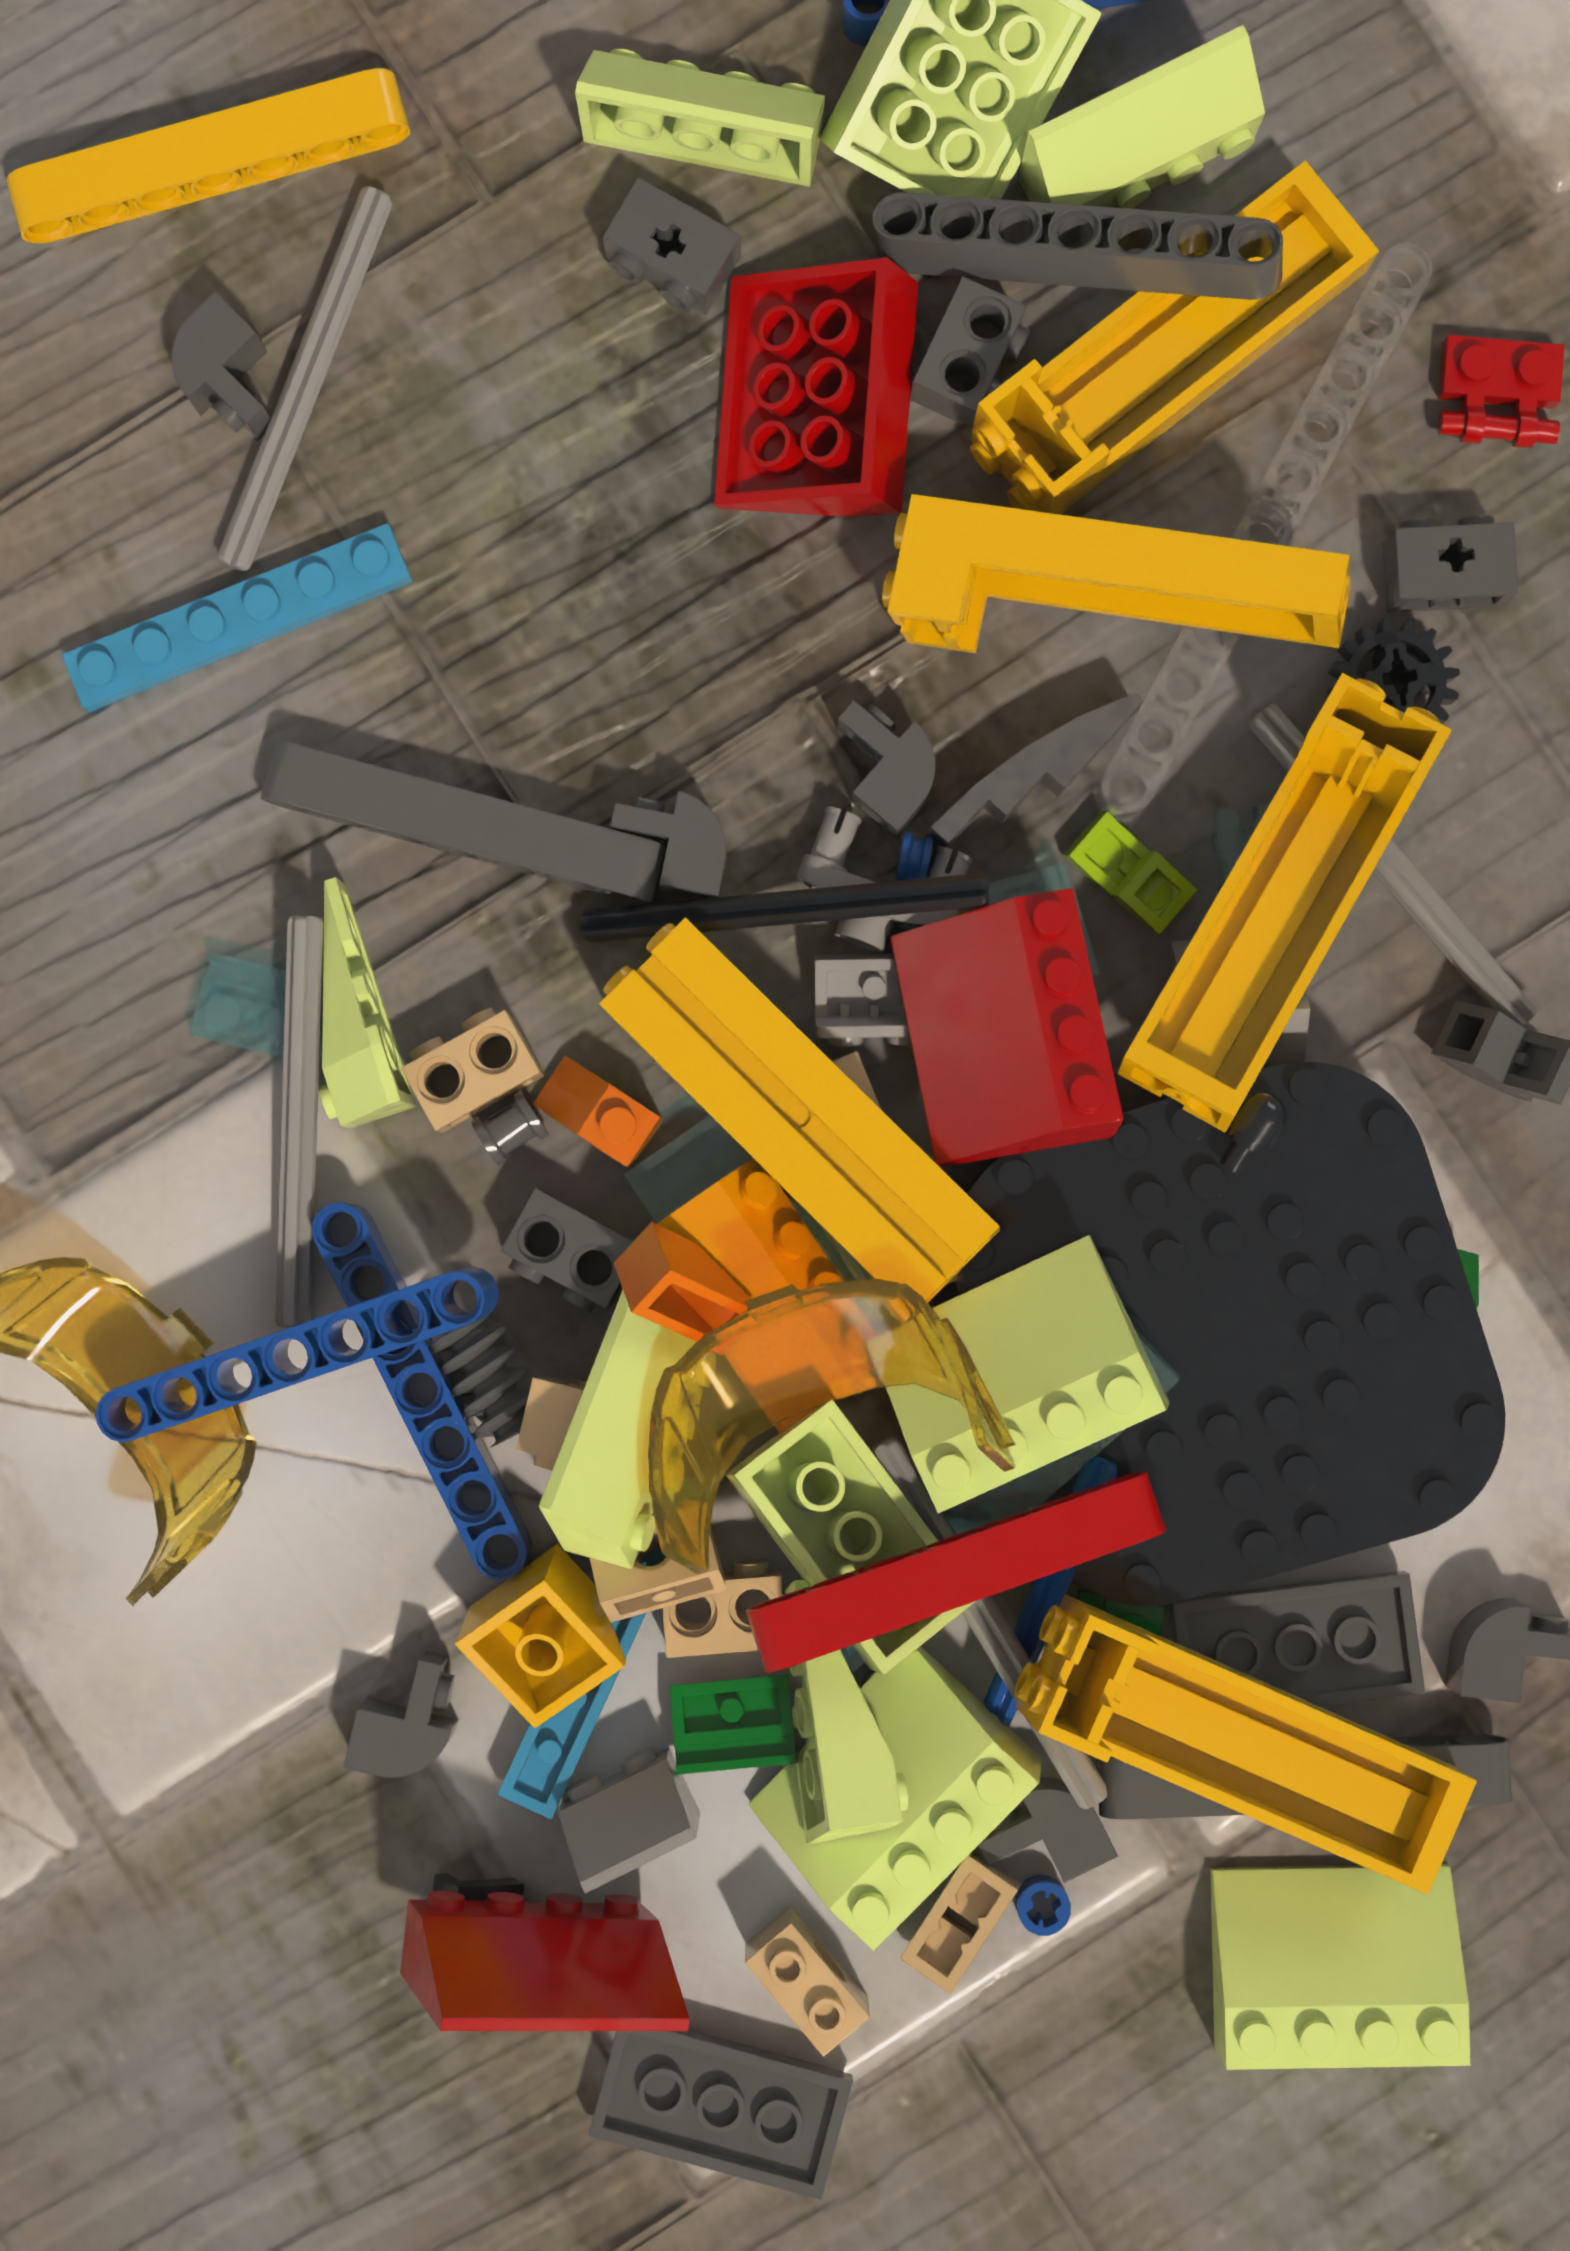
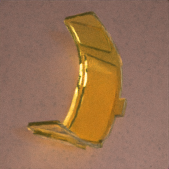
[0,1257,256,1606]
[648,1278,1016,1574]

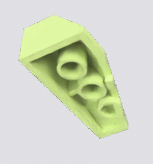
[319,877,417,1128]
[783,1579,908,1844]

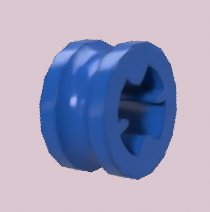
[895,830,934,881]
[1015,1875,1071,1936]

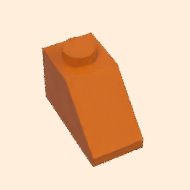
[533,1055,663,1169]
[613,1222,761,1353]

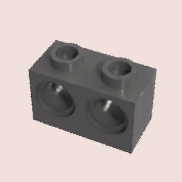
[910,276,1030,429]
[501,1188,634,1313]

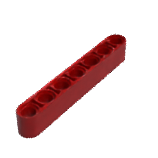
[746,1471,1167,1672]

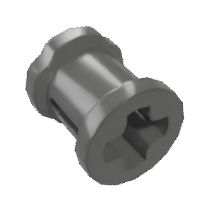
[471,1090,549,1166]

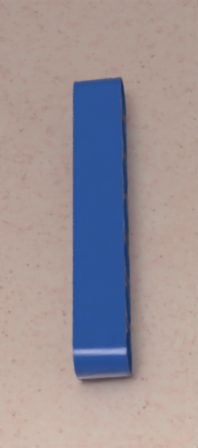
[312,1202,532,1580]
[96,1266,499,1442]

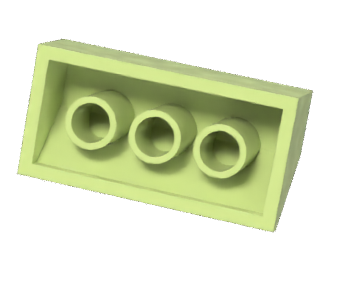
[1018,25,1265,209]
[575,49,825,187]
[539,1290,715,1569]
[725,1399,976,1675]

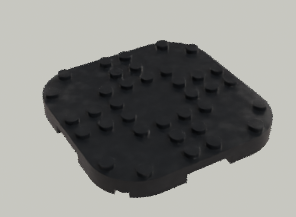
[955,1062,1506,1606]

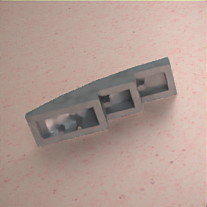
[929,692,1144,848]

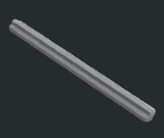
[218,186,392,571]
[1249,704,1537,1026]
[275,915,324,1329]
[870,1436,1107,1809]

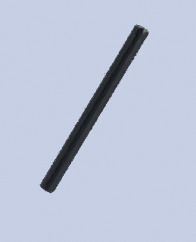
[580,873,989,942]

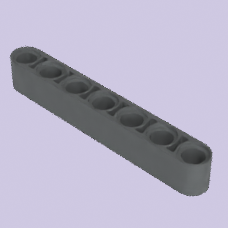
[873,193,1283,300]
[260,741,667,904]
[1096,1734,1512,1819]

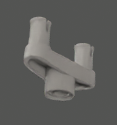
[796,806,973,953]

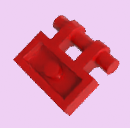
[1437,335,1565,448]

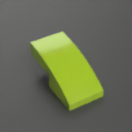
[1063,811,1198,934]

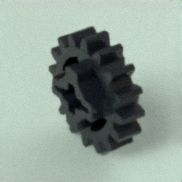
[1327,617,1460,724]

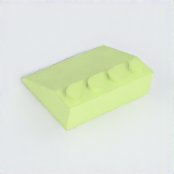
[819,0,1102,199]
[868,1235,1170,1513]
[748,1646,1042,1951]
[1210,1863,1470,2070]

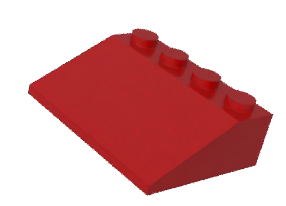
[714,257,918,517]
[890,888,1124,1167]
[400,1891,690,2031]

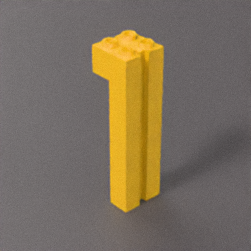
[970,160,1379,515]
[882,494,1351,654]
[1118,673,1452,1133]
[599,917,1000,1318]
[1014,1594,1477,1895]

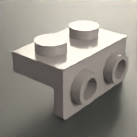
[814,953,911,1046]

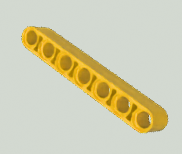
[6,68,410,243]

